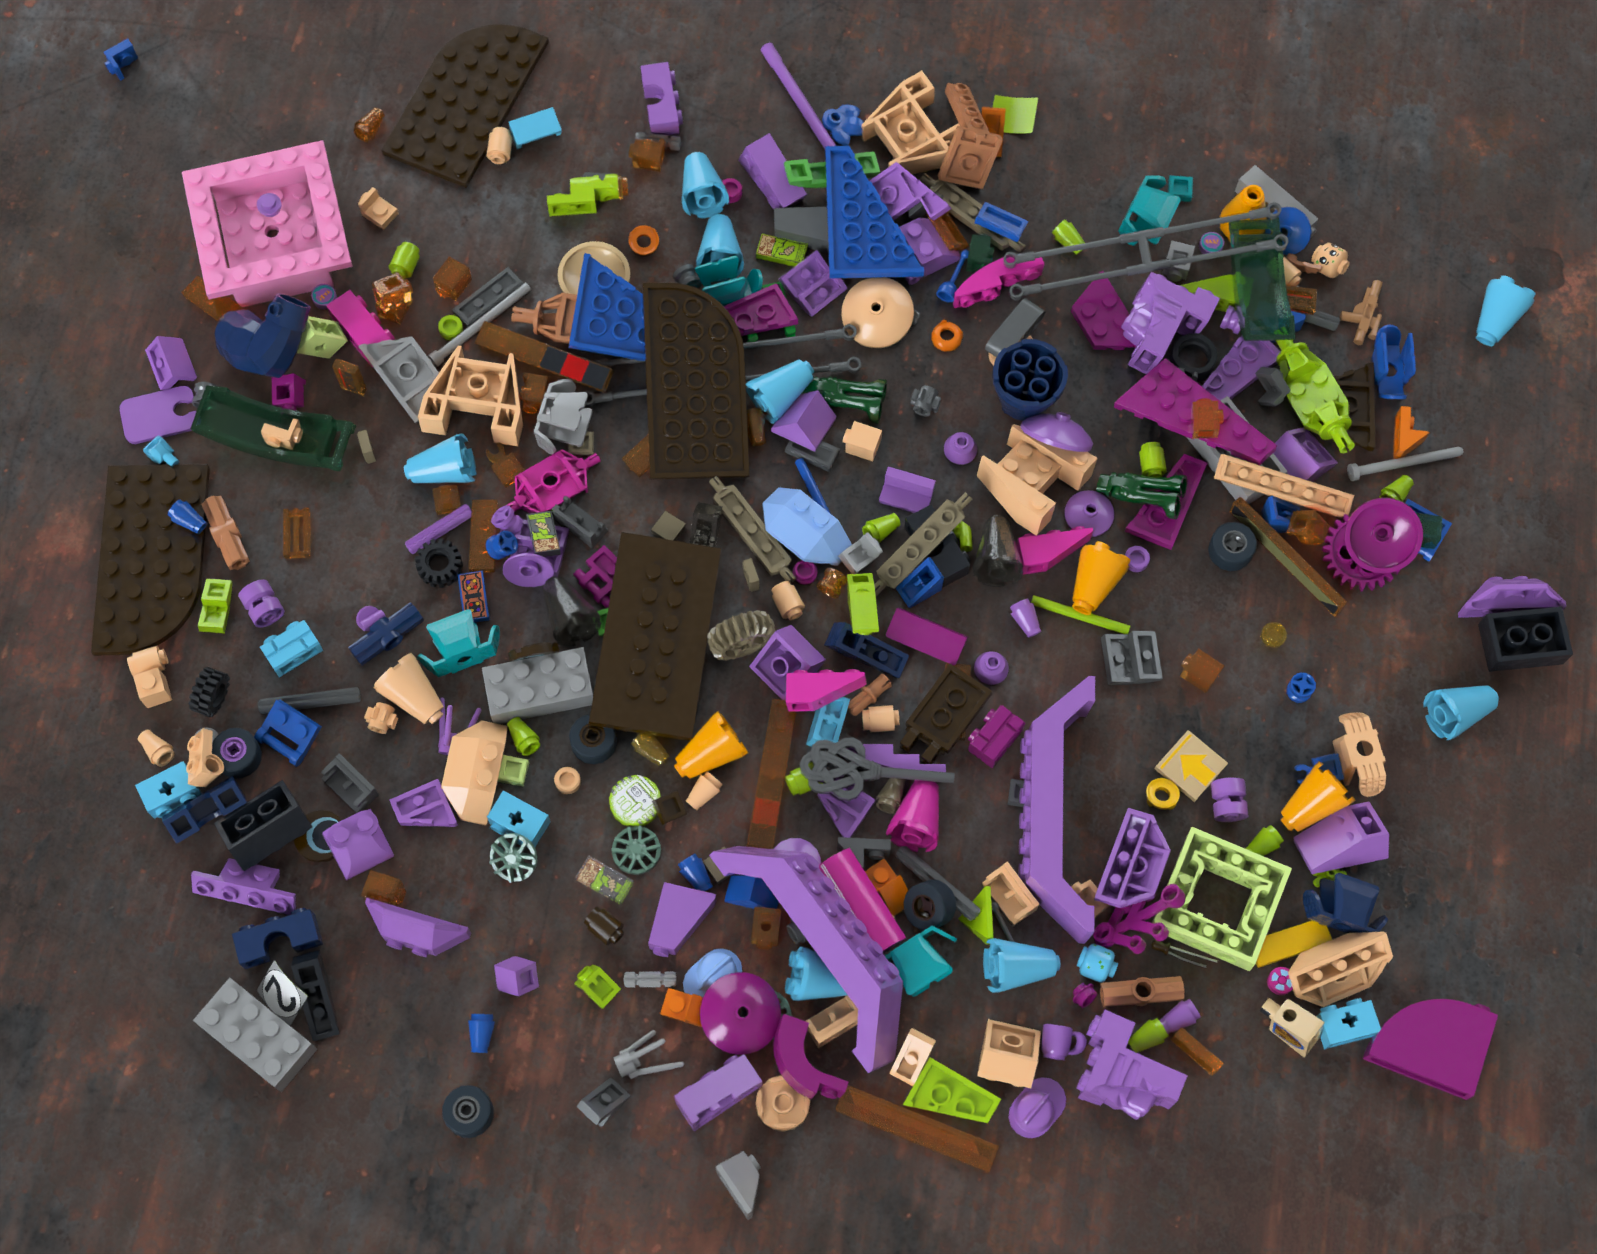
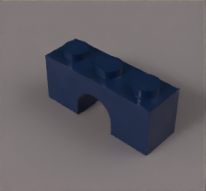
[162,776,247,844]
[232,908,323,969]

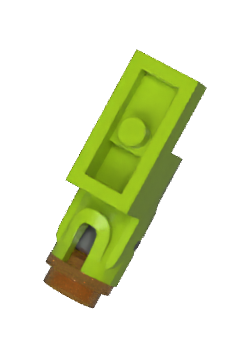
[547,172,629,216]

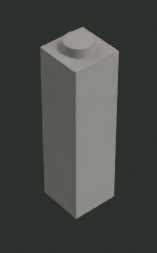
[1235,165,1318,237]

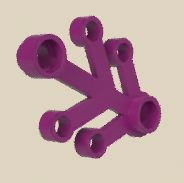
[1093,884,1185,954]

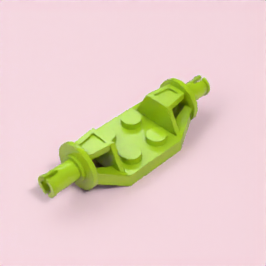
[1274,330,1355,453]

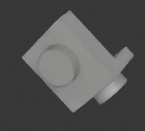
[838,532,883,574]

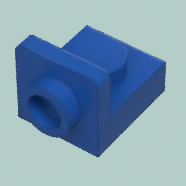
[104,39,138,81]

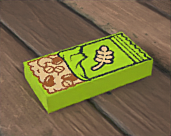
[756,234,808,267]

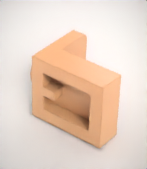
[358,187,399,230]

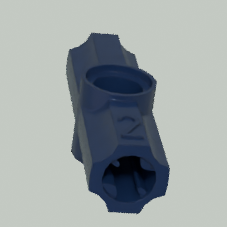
[348,602,424,666]

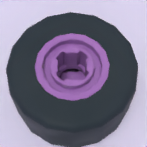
[212,728,262,778]

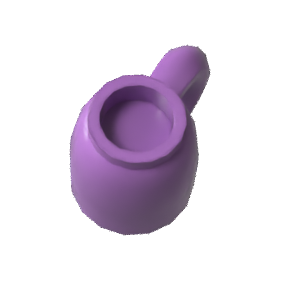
[1041,1024,1087,1060]

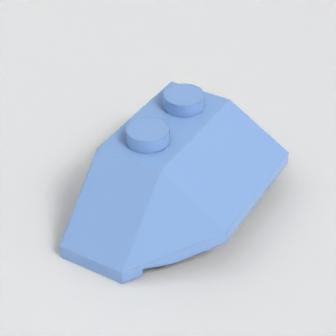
[762,488,852,566]

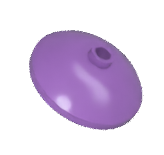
[1020,412,1093,452]

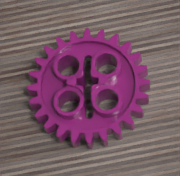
[1322,514,1400,592]

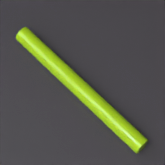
[1031,595,1130,634]

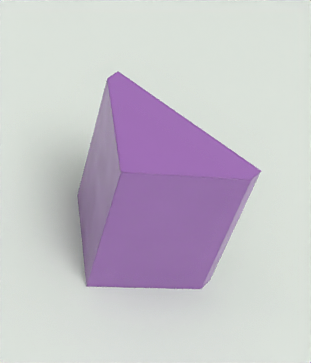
[771,391,836,452]

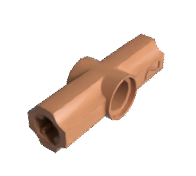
[201,496,250,570]
[1100,976,1184,1007]

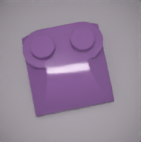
[322,809,394,881]

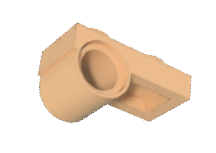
[186,728,224,787]

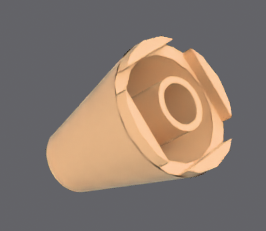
[373,653,444,724]

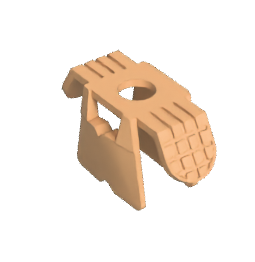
[1333,712,1386,797]

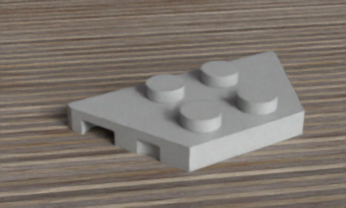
[358,336,439,424]

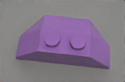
[1458,576,1566,618]
[1094,808,1171,908]
[365,898,471,957]

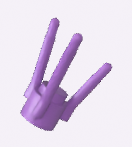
[438,698,481,755]

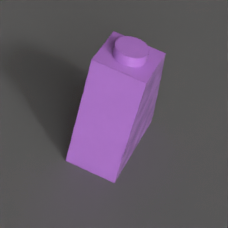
[648,882,717,957]

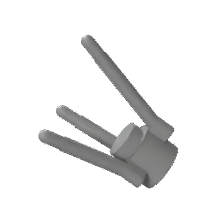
[614,1030,684,1079]

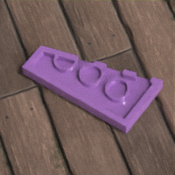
[1202,323,1281,400]

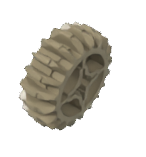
[707,610,775,661]

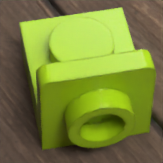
[574,965,621,1009]

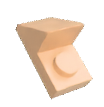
[889,1028,936,1086]

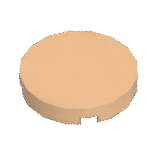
[756,1075,810,1131]

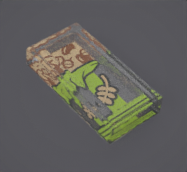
[575,855,634,905]

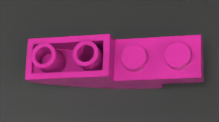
[953,257,1044,308]

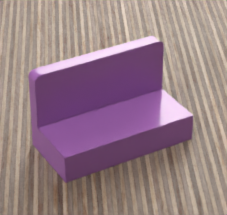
[145,336,197,390]
[879,467,936,513]

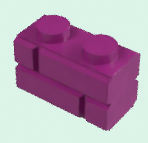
[968,705,1026,768]

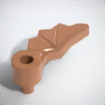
[1286,253,1323,274]

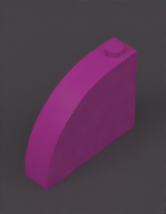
[1363,999,1498,1100]

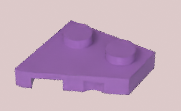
[817,778,876,838]
[390,779,458,827]

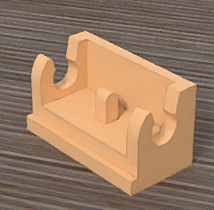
[982,861,1039,926]
[805,996,858,1048]

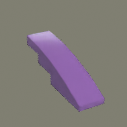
[846,744,946,772]

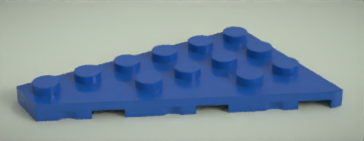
[825,146,924,278]

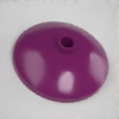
[1344,498,1423,573]
[700,972,781,1055]

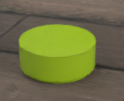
[438,315,463,340]

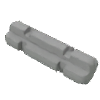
[624,971,676,987]

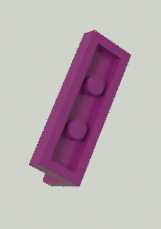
[886,607,969,665]

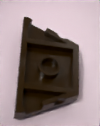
[1333,362,1375,452]

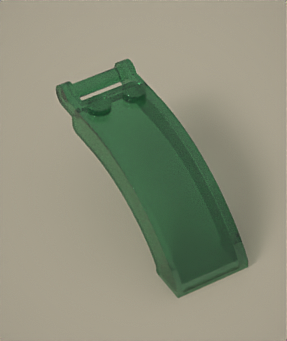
[1229,217,1295,341]
[190,385,356,471]

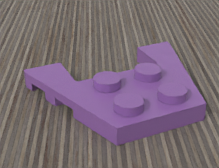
[869,162,952,221]

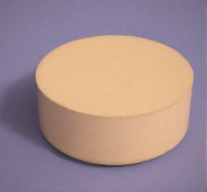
[554,767,581,794]

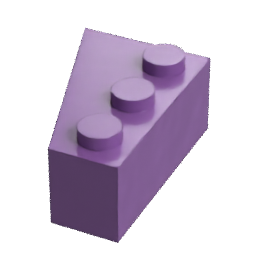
[738,133,807,209]
[674,1054,762,1131]

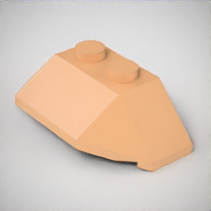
[441,721,507,825]
[1288,932,1393,1007]

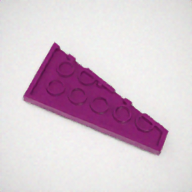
[1114,358,1277,465]

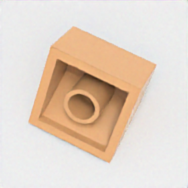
[978,1019,1041,1088]

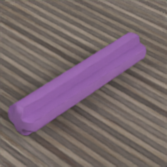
[405,504,473,554]

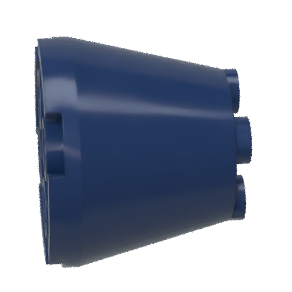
[992,339,1068,421]

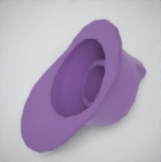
[1009,1077,1066,1138]

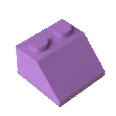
[899,218,961,278]
[1273,427,1338,482]
[749,625,826,702]

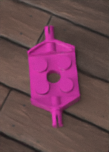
[507,449,601,514]

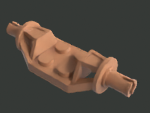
[511,293,577,344]

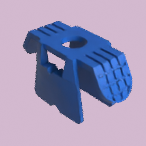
[1371,325,1416,399]

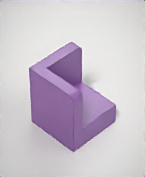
[494,956,539,997]

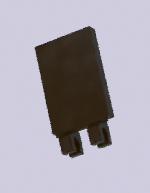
[900,664,992,764]

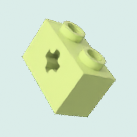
[297,316,348,359]

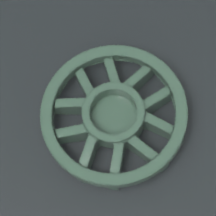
[611,825,661,875]
[489,833,537,883]

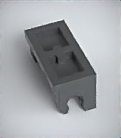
[552,496,608,548]
[321,753,379,813]

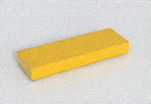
[1256,920,1332,968]

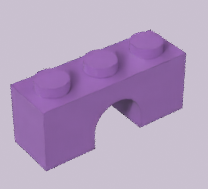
[641,62,683,136]

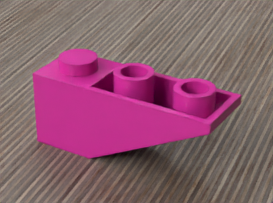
[1016,526,1093,575]
[786,669,867,711]

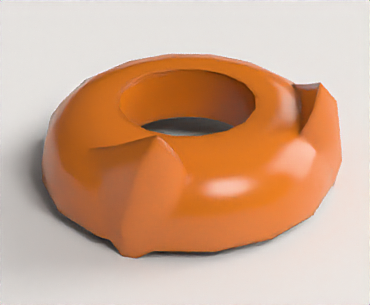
[629,225,659,256]
[931,320,963,352]

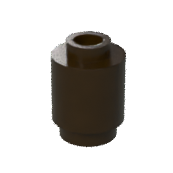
[584,907,624,945]

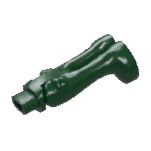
[800,376,887,423]
[1096,472,1187,520]

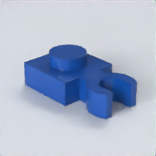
[1294,753,1344,784]

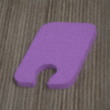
[120,386,199,444]

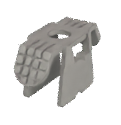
[534,379,593,455]

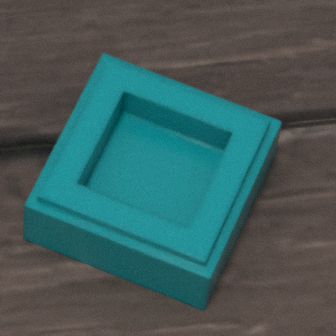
[1168,175,1193,202]

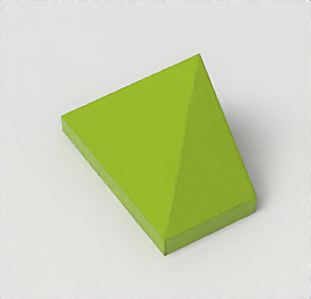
[958,886,993,944]

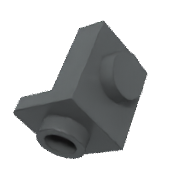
[1255,367,1291,407]

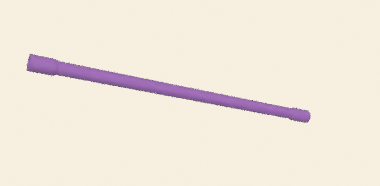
[761,43,921,285]

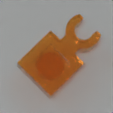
[485,442,525,488]

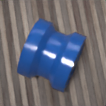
[486,530,518,560]
[1286,672,1316,703]

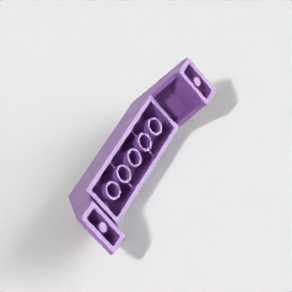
[1018,676,1095,944]
[709,846,903,1073]

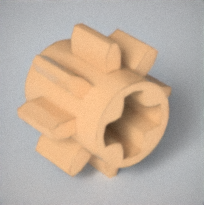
[364,702,398,734]

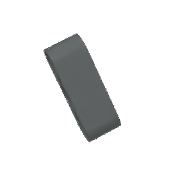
[985,298,1046,357]

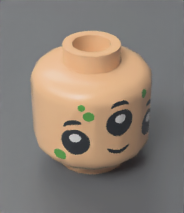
[1311,243,1349,278]

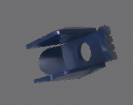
[1303,873,1388,933]

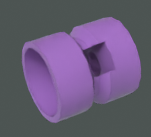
[238,579,285,628]
[1211,778,1249,822]

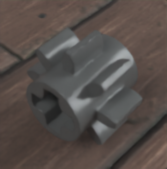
[910,386,942,416]

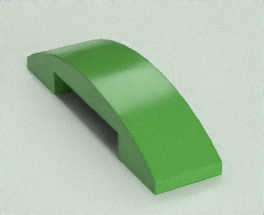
[784,151,880,188]

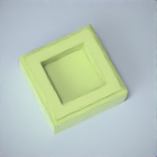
[498,755,529,787]

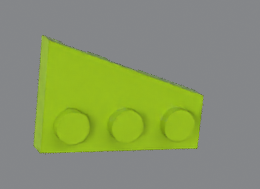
[903,1057,1001,1123]

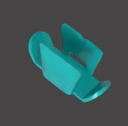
[1118,176,1181,246]
[695,256,763,306]
[417,609,500,678]
[885,926,957,997]

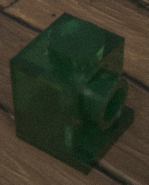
[966,234,994,272]

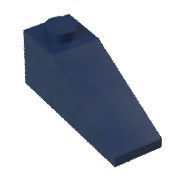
[824,622,909,678]

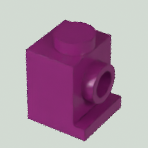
[272,373,306,414]

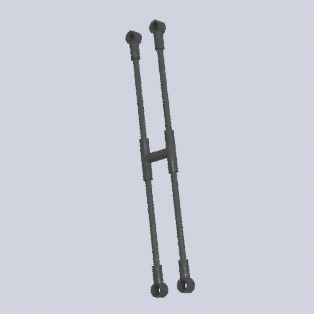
[1003,202,1288,300]
[581,324,861,407]

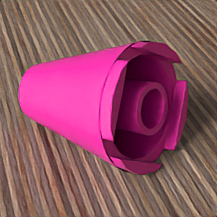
[886,780,939,852]

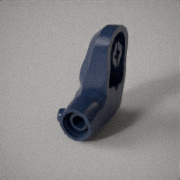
[215,293,311,378]

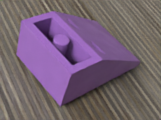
[1293,802,1389,874]

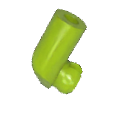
[952,521,973,552]

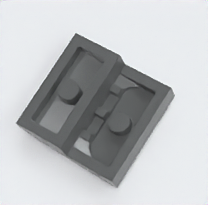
[1101,631,1163,685]

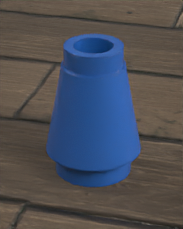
[168,499,207,534]
[678,853,713,892]
[468,1014,495,1053]

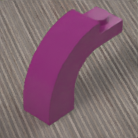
[773,1014,848,1099]

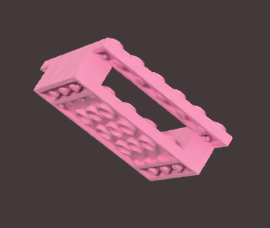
[182,140,353,308]

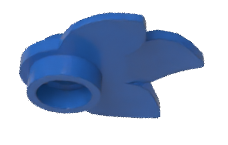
[822,105,864,146]

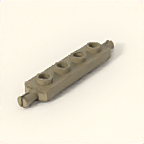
[920,173,1026,254]
[709,476,796,584]
[874,492,973,596]

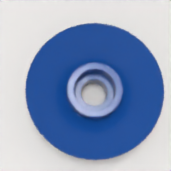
[1265,207,1311,255]

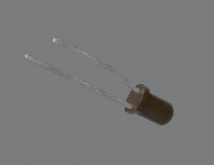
[1151,940,1217,968]

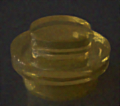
[1261,622,1287,647]

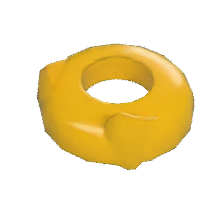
[1146,778,1180,810]

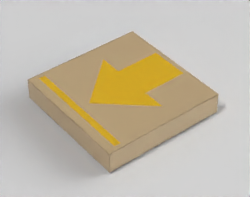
[1154,730,1228,803]

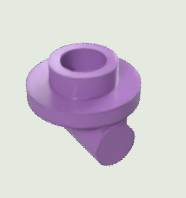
[356,606,386,631]

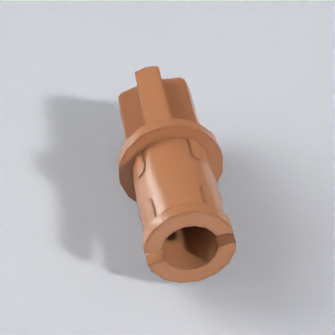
[847,673,892,716]

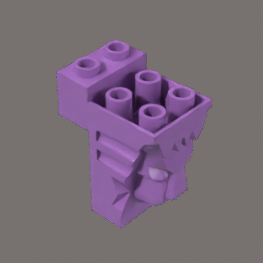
[1121,272,1220,374]
[1076,1010,1187,1120]

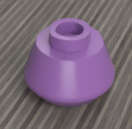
[944,432,977,465]
[974,651,1009,685]

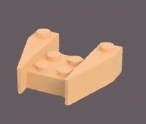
[862,71,960,174]
[418,345,523,446]
[977,424,1098,536]

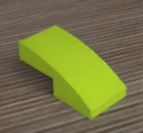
[198,579,232,633]

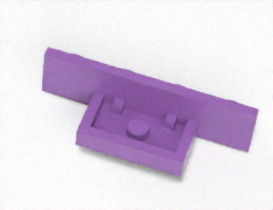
[191,858,296,915]

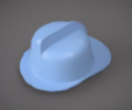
[683,948,742,997]

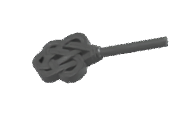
[799,737,955,801]

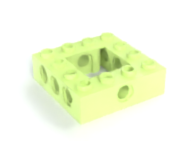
[1152,827,1292,971]

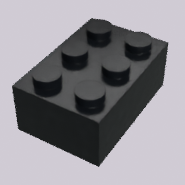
[1478,606,1573,672]
[214,780,313,871]

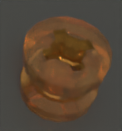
[817,568,847,599]

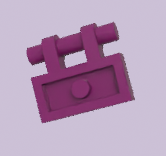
[573,545,617,608]

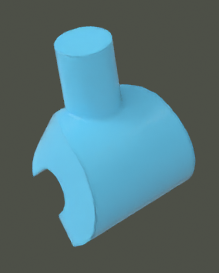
[143,435,179,467]

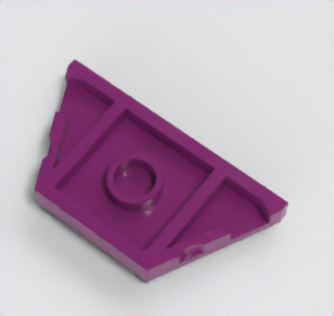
[1071,271,1136,350]

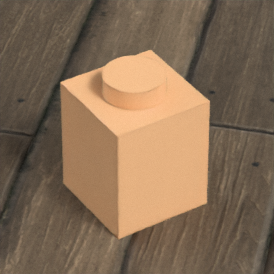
[843,421,882,462]
[133,667,172,708]

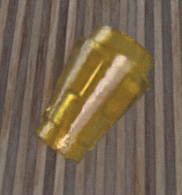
[631,733,670,767]

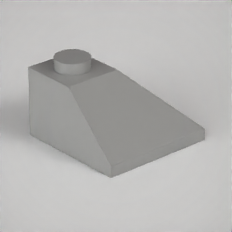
[716,1151,761,1220]

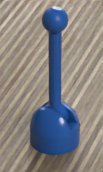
[936,249,970,302]

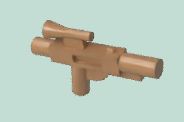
[1340,280,1382,345]

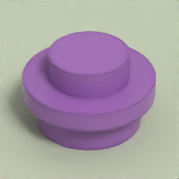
[257,193,282,217]

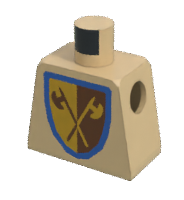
[1260,998,1325,1058]

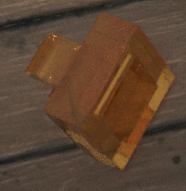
[432,484,461,515]

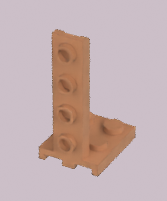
[938,83,1003,189]

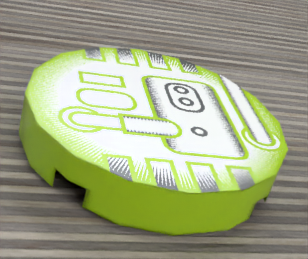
[609,775,661,826]

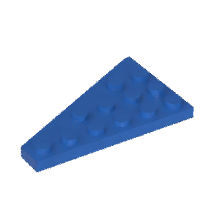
[569,253,645,361]

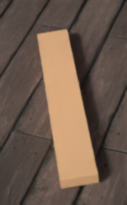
[1214,454,1354,519]

